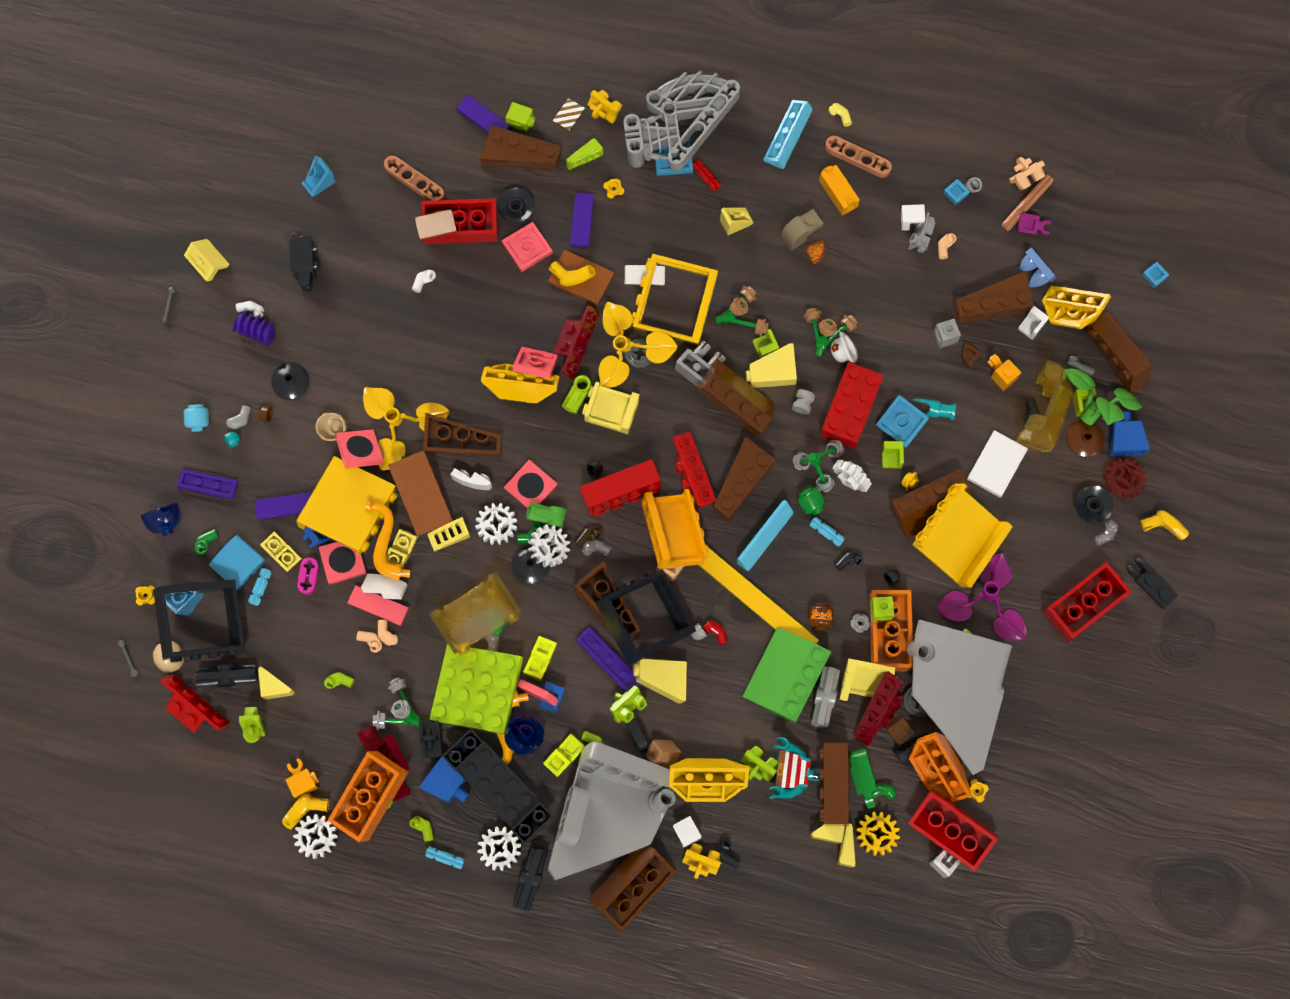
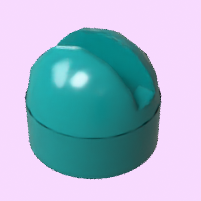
[224,432,240,449]

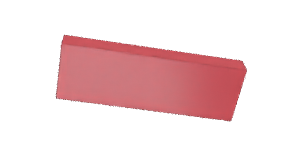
[347,585,409,626]

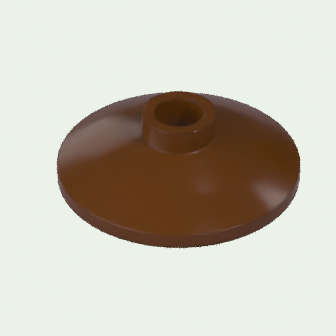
[1066,421,1105,458]

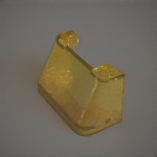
[1016,360,1073,452]
[429,572,521,656]

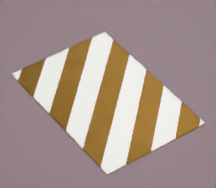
[553,98,585,130]

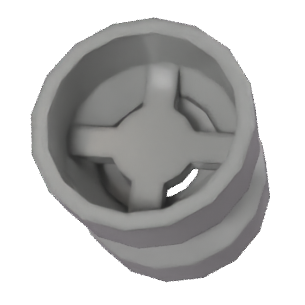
[792,389,815,415]

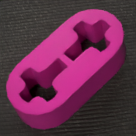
[297,558,319,595]

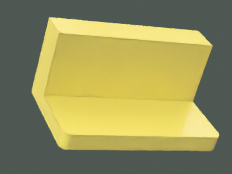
[184,239,229,281]

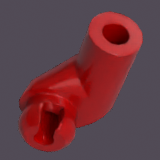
[703,620,728,645]

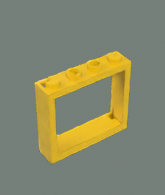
[632,254,718,345]

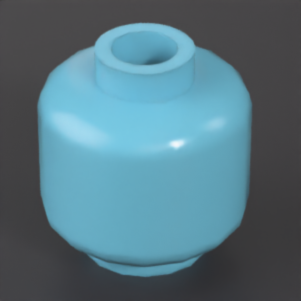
[184,404,209,432]

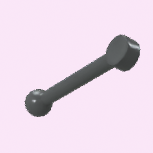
[162,287,176,324]
[118,640,139,677]

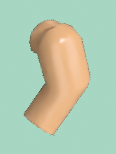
[938,233,956,259]
[378,620,398,646]
[357,631,382,653]

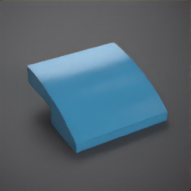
[209,535,266,590]

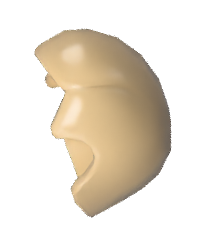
[315,413,347,441]
[153,641,184,673]

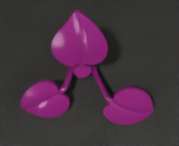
[937,553,1027,641]

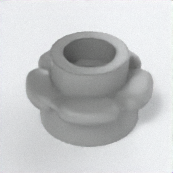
[850,614,870,633]

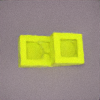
[523,636,557,682]
[543,733,585,777]

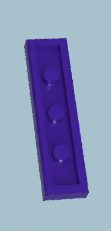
[576,627,642,692]

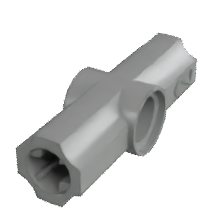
[811,667,840,728]

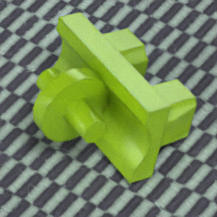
[610,686,647,723]
[239,707,266,743]
[741,746,778,782]

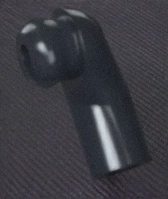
[1023,399,1040,426]
[834,552,864,571]
[718,840,741,869]

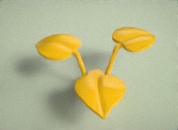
[599,302,677,388]
[363,387,449,471]

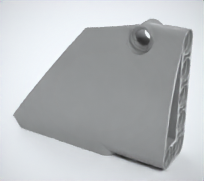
[907,620,1012,775]
[548,742,676,880]

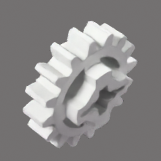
[832,460,872,492]
[475,503,517,545]
[528,525,570,567]
[293,814,338,859]
[478,827,521,871]

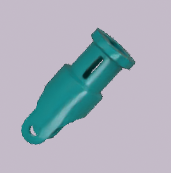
[913,398,956,420]

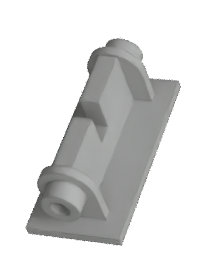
[909,212,935,253]

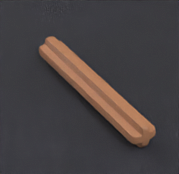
[1001,175,1053,231]

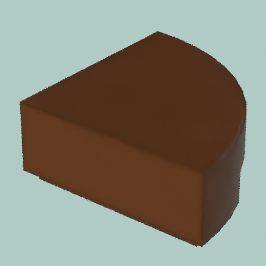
[962,342,981,369]

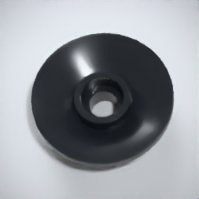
[497,188,534,223]
[271,363,309,399]
[1075,486,1114,523]
[512,546,550,584]

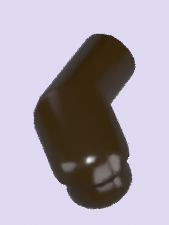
[574,528,603,548]

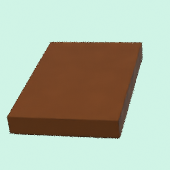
[548,250,614,306]

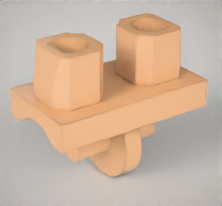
[1009,157,1045,190]

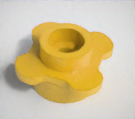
[603,178,624,199]
[902,472,919,492]
[135,585,155,606]
[968,779,989,803]

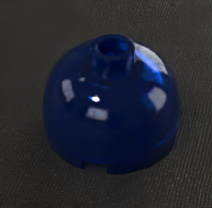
[140,502,181,536]
[504,715,545,755]

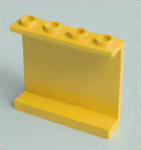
[297,456,398,557]
[913,484,1013,588]

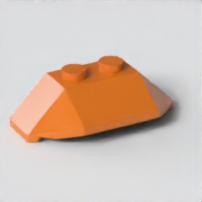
[909,732,972,803]

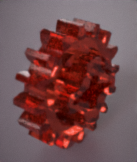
[1104,457,1147,499]

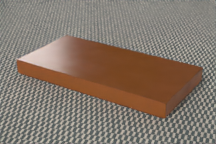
[388,450,453,536]

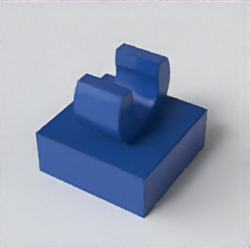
[303,527,329,548]

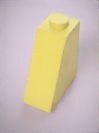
[746,343,797,388]
[633,659,687,703]

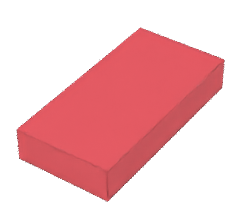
[517,680,559,706]

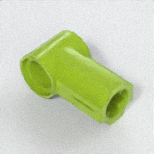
[562,375,591,414]

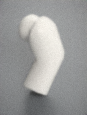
[412,270,436,293]
[236,301,264,318]

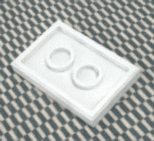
[967,430,1028,498]

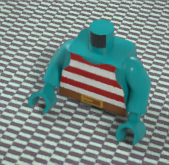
[769,737,820,799]

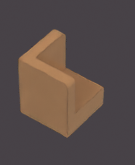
[646,740,681,768]

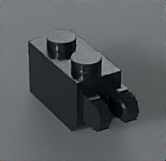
[289,237,319,292]

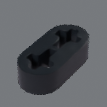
[625,716,649,753]

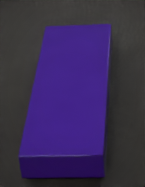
[456,95,510,133]
[570,193,594,248]
[177,469,239,500]
[255,492,312,520]

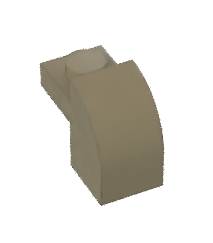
[781,209,824,251]

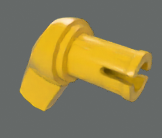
[549,261,596,287]
[1140,510,1189,540]
[282,794,329,830]

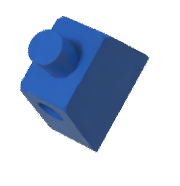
[1109,412,1150,457]
[419,757,470,803]

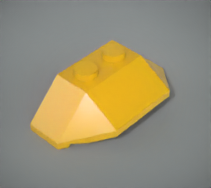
[1042,286,1111,329]
[481,364,559,403]
[668,758,749,802]

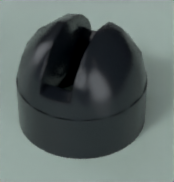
[586,461,603,478]
[884,569,901,586]

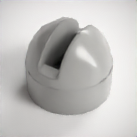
[966,177,982,193]
[691,623,707,640]

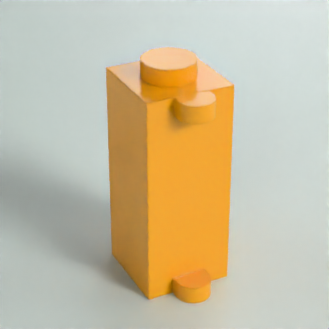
[819,165,860,216]

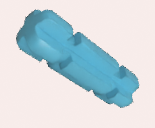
[810,517,845,546]
[248,568,272,606]
[425,847,465,869]

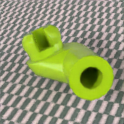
[324,672,355,689]
[409,816,434,842]

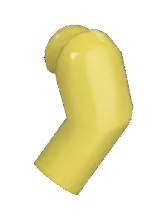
[829,103,852,127]

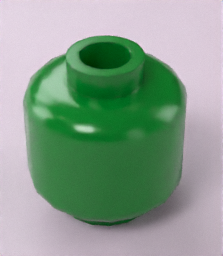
[797,486,826,516]

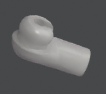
[226,405,251,429]

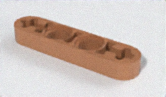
[825,136,892,178]
[384,156,445,201]

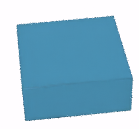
[943,179,970,205]
[1142,262,1169,288]

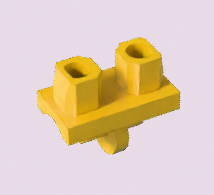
[587,90,622,124]
[682,843,721,879]

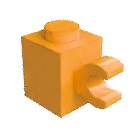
[987,354,1021,391]
[286,758,319,799]

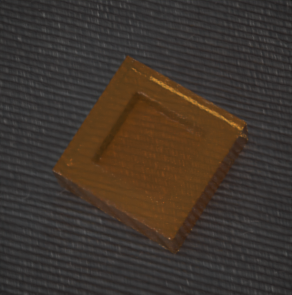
[887,718,915,746]

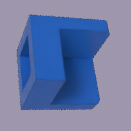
[539,681,566,713]

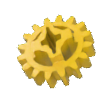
[856,812,900,856]

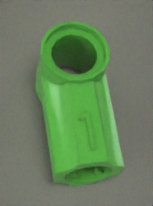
[526,502,566,530]

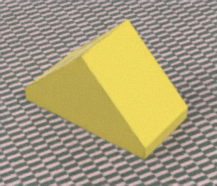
[720,208,753,235]
[258,666,295,700]
[810,825,845,844]

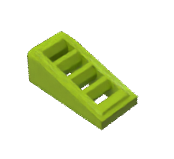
[566,138,603,170]

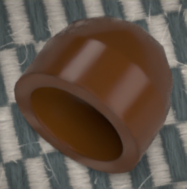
[257,406,273,422]

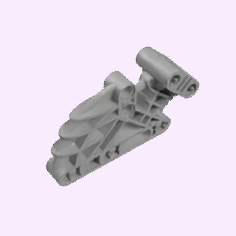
[624,71,740,171]

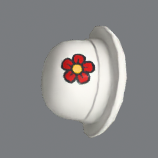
[831,332,858,364]

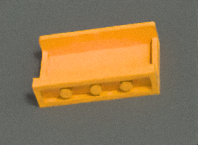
[641,489,709,569]

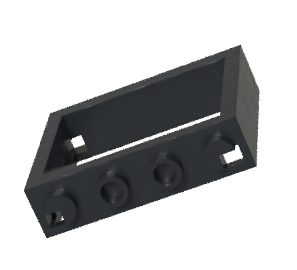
[596,569,696,666]
[153,579,245,663]

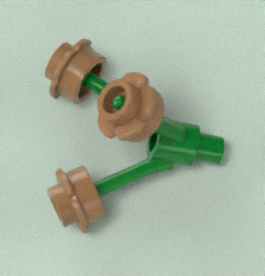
[716,286,769,337]
[804,308,857,357]

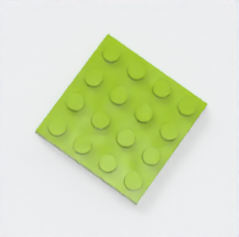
[429,644,523,735]

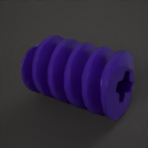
[232,311,275,346]

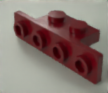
[553,305,599,380]
[854,671,904,746]
[357,726,410,802]

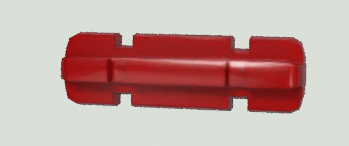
[693,159,721,191]

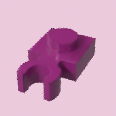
[1017,213,1052,235]

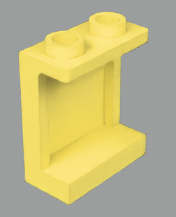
[582,382,640,434]
[839,658,898,701]

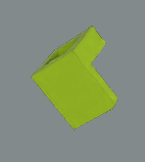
[753,329,779,359]
[1072,388,1096,417]
[882,441,904,469]

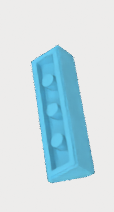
[763,100,812,169]
[737,500,793,571]

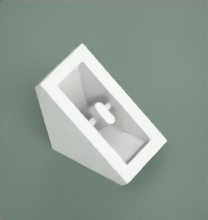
[930,849,961,878]

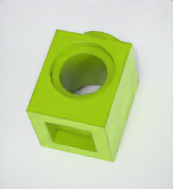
[506,102,535,133]
[870,596,894,622]

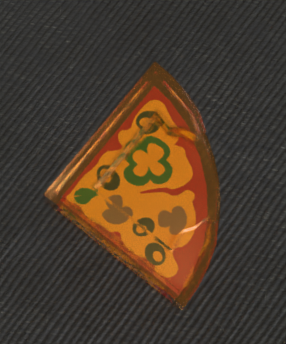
[806,240,825,265]

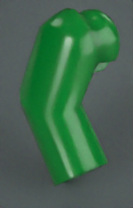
[518,523,542,543]
[195,529,218,555]
[872,783,896,799]

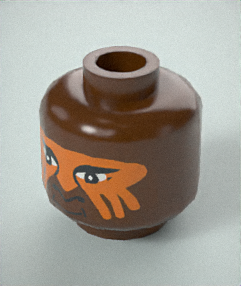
[808,603,834,632]

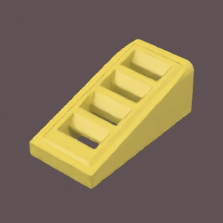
[427,517,470,552]
[837,824,856,868]

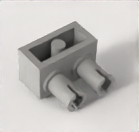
[675,341,726,386]

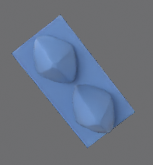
[1020,248,1057,287]

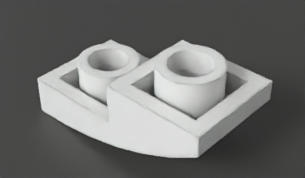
[625,265,665,286]
[451,468,492,490]
[361,574,407,599]

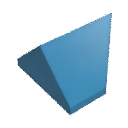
[302,155,335,197]
[165,593,205,616]

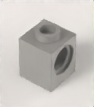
[933,319,961,348]

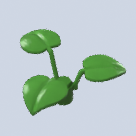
[1063,369,1142,425]

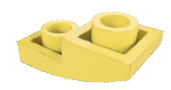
[386,529,418,569]
[260,532,301,572]

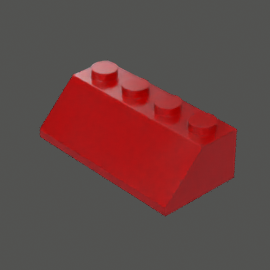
[908,788,998,872]

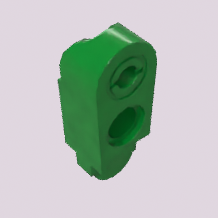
[850,748,877,809]

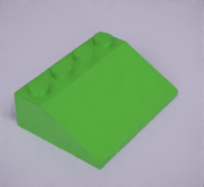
[742,627,831,724]

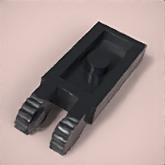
[1127,558,1178,609]

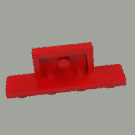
[673,432,716,508]
[160,674,229,733]

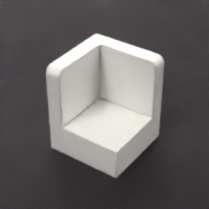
[901,204,925,230]
[1018,306,1049,340]
[673,816,702,848]

